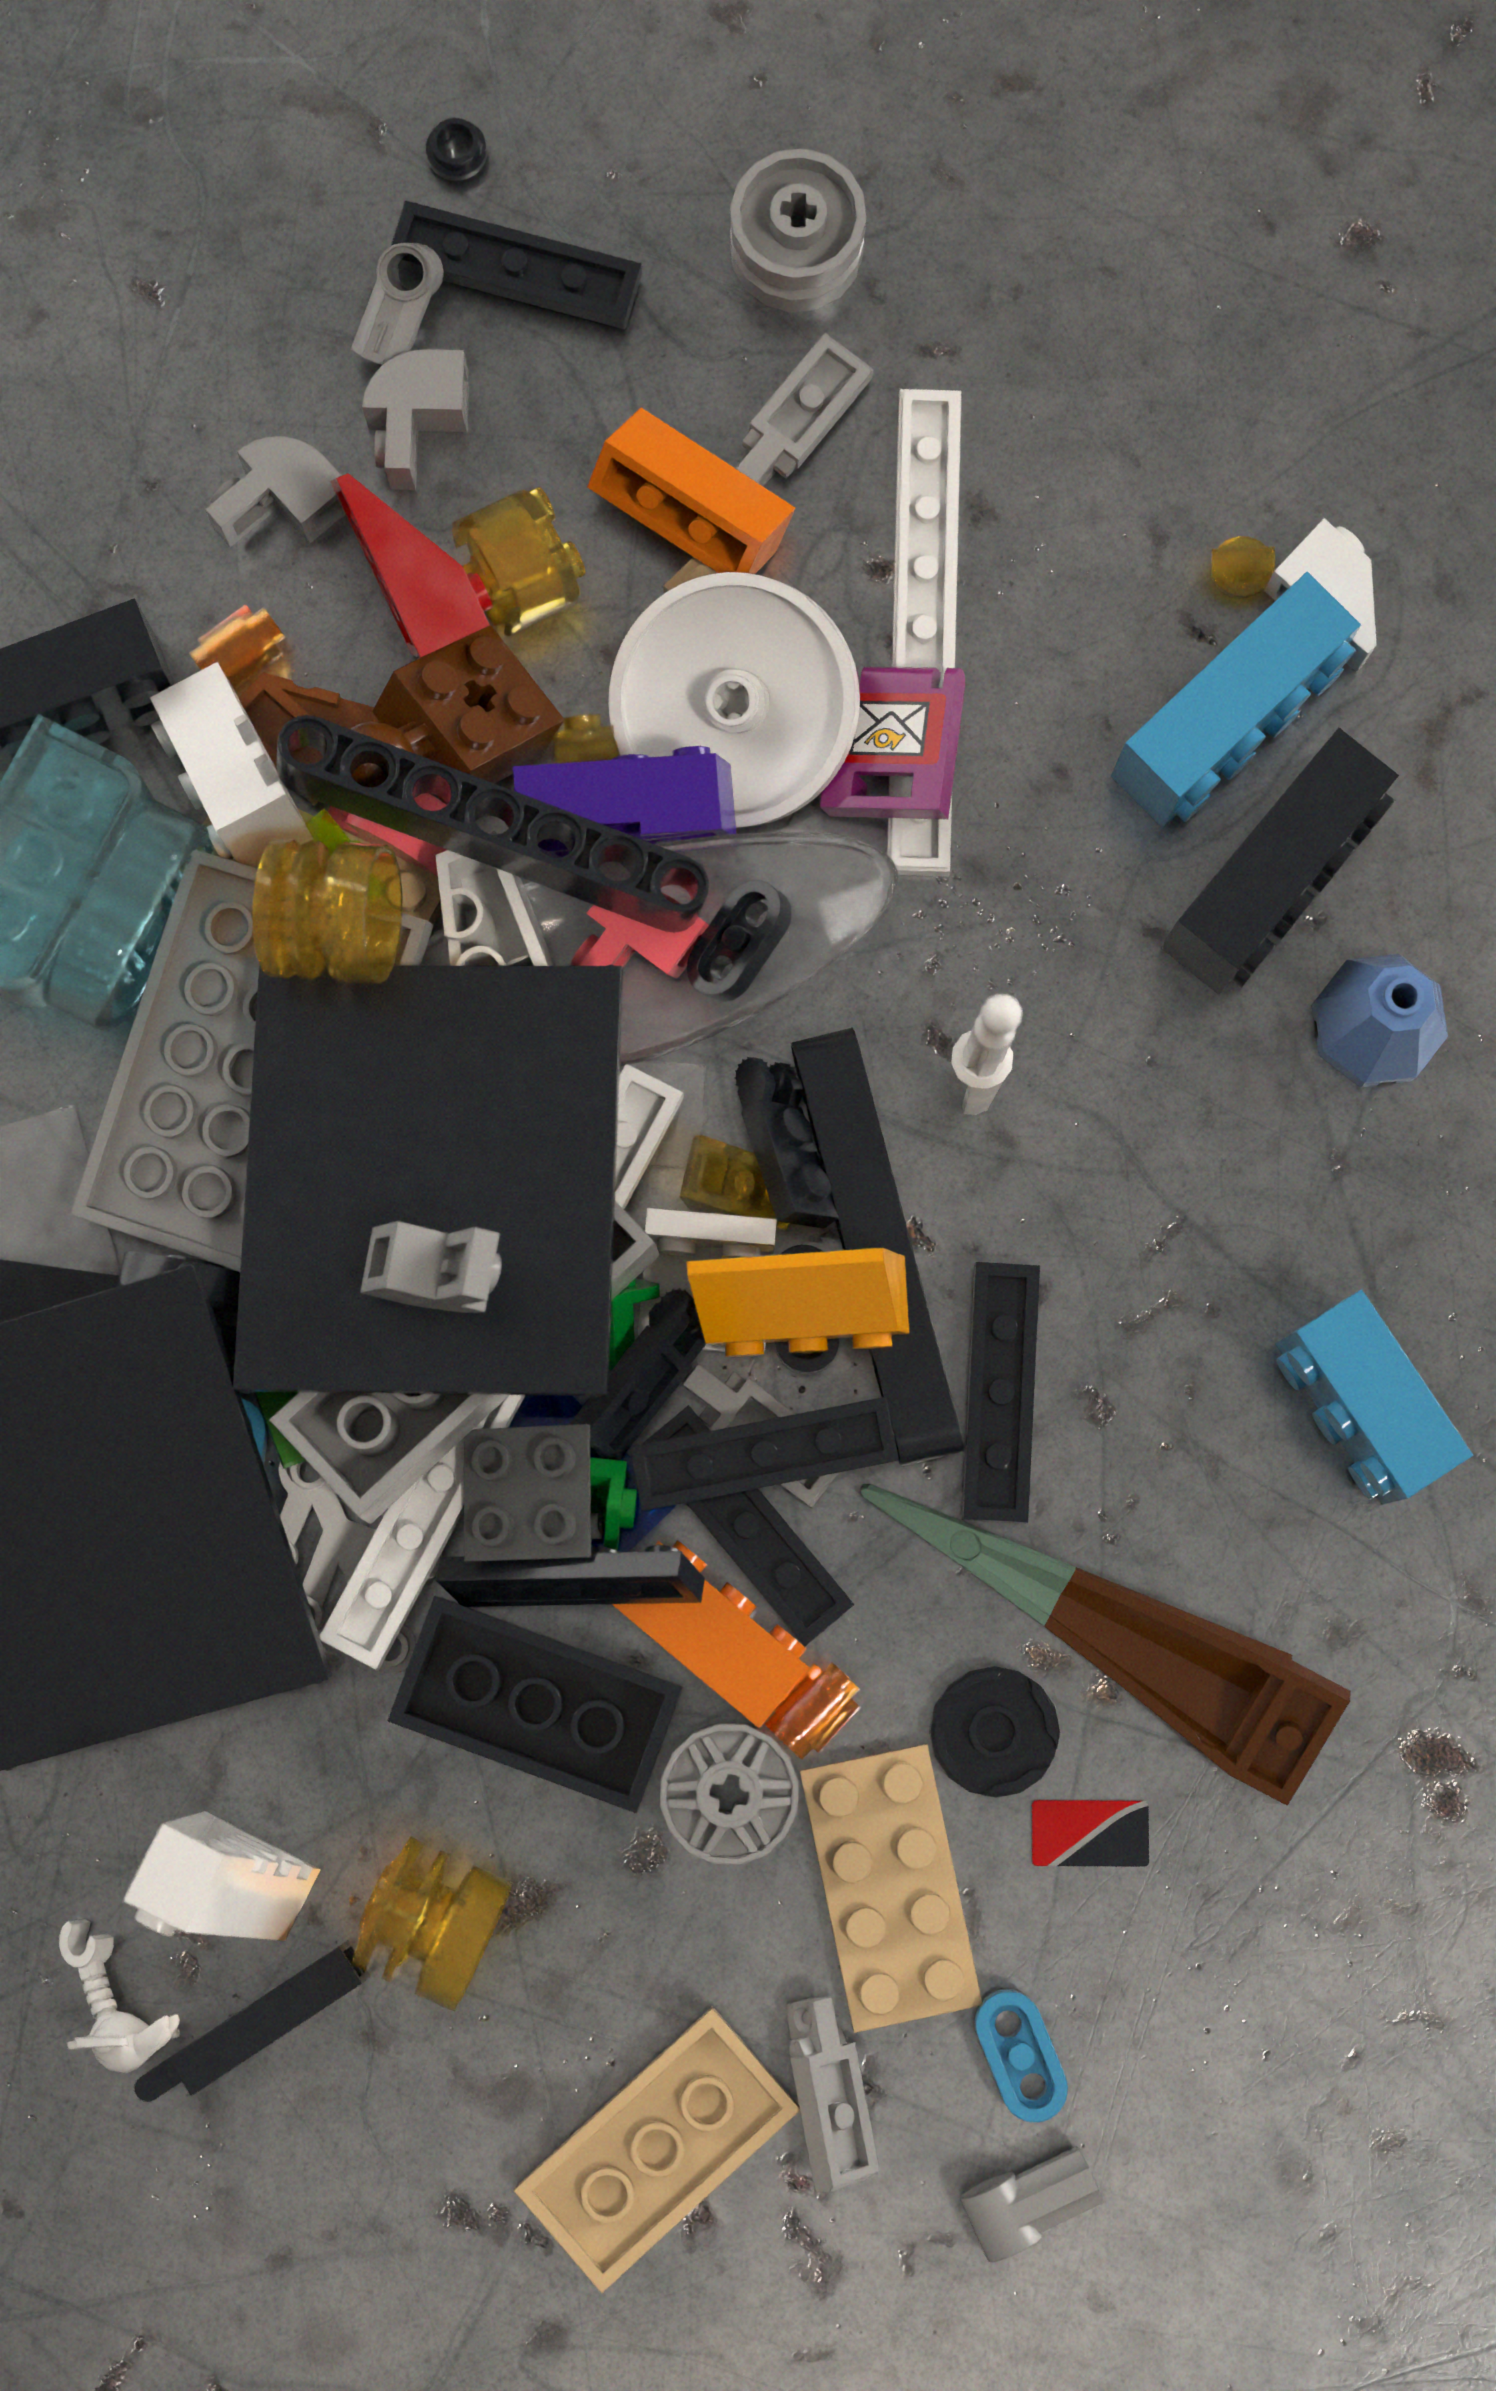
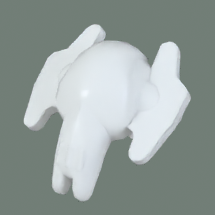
[59,1919,180,2073]

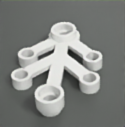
[279,1462,442,1674]

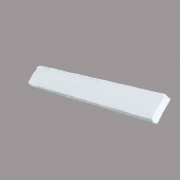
[886,389,961,877]

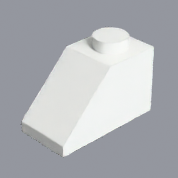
[1264,518,1377,672]

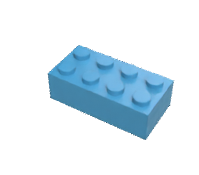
[1111,571,1361,829]

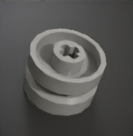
[730,148,867,313]

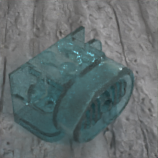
[0,714,214,1031]

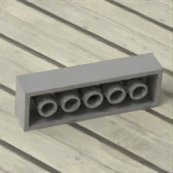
[270,1201,660,1524]

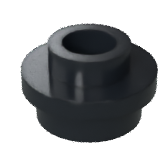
[426,118,487,181]

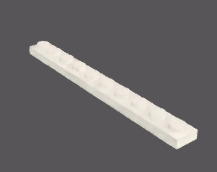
[319,1064,684,1670]

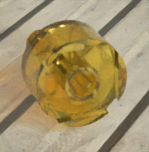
[452,487,586,637]

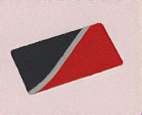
[1032,1800,1149,1867]

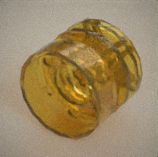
[252,839,403,984]
[351,1836,514,2012]

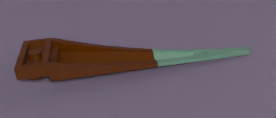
[860,1484,1351,1806]

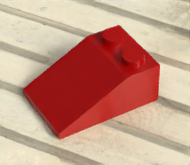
[330,473,493,658]

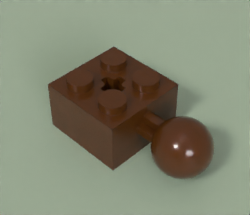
[351,623,565,805]

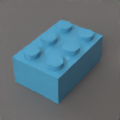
[1275,1289,1473,1505]

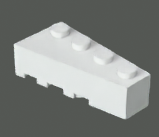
[435,831,554,966]
[123,1811,321,1941]

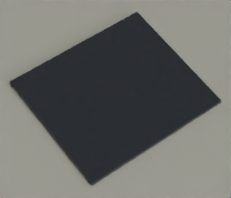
[233,964,623,1398]
[0,1262,332,1771]

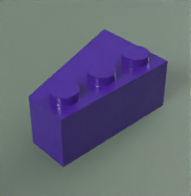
[513,746,737,858]

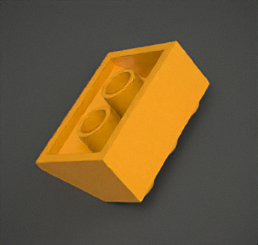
[687,1248,909,1357]

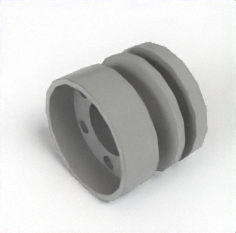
[660,1722,799,1865]

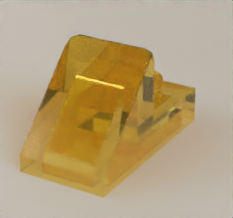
[679,1135,788,1230]

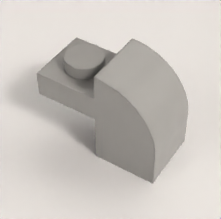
[362,349,469,490]
[205,436,345,548]
[360,1221,501,1313]

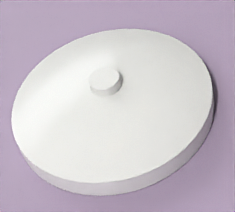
[609,572,860,827]

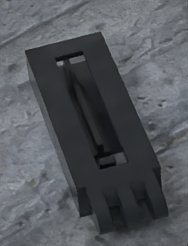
[134,1940,370,2102]

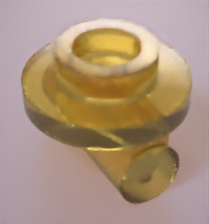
[1211,536,1275,599]
[553,713,619,764]

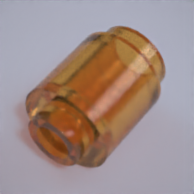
[189,604,286,690]
[765,1662,860,1760]

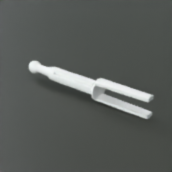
[951,994,1022,1115]

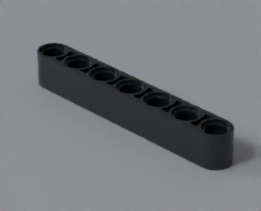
[277,715,710,933]
[791,1027,964,1467]

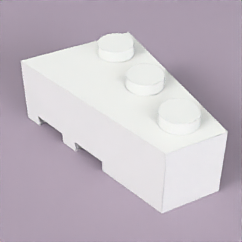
[150,662,314,869]

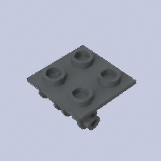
[464,1424,604,1562]

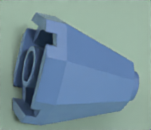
[1311,954,1448,1087]

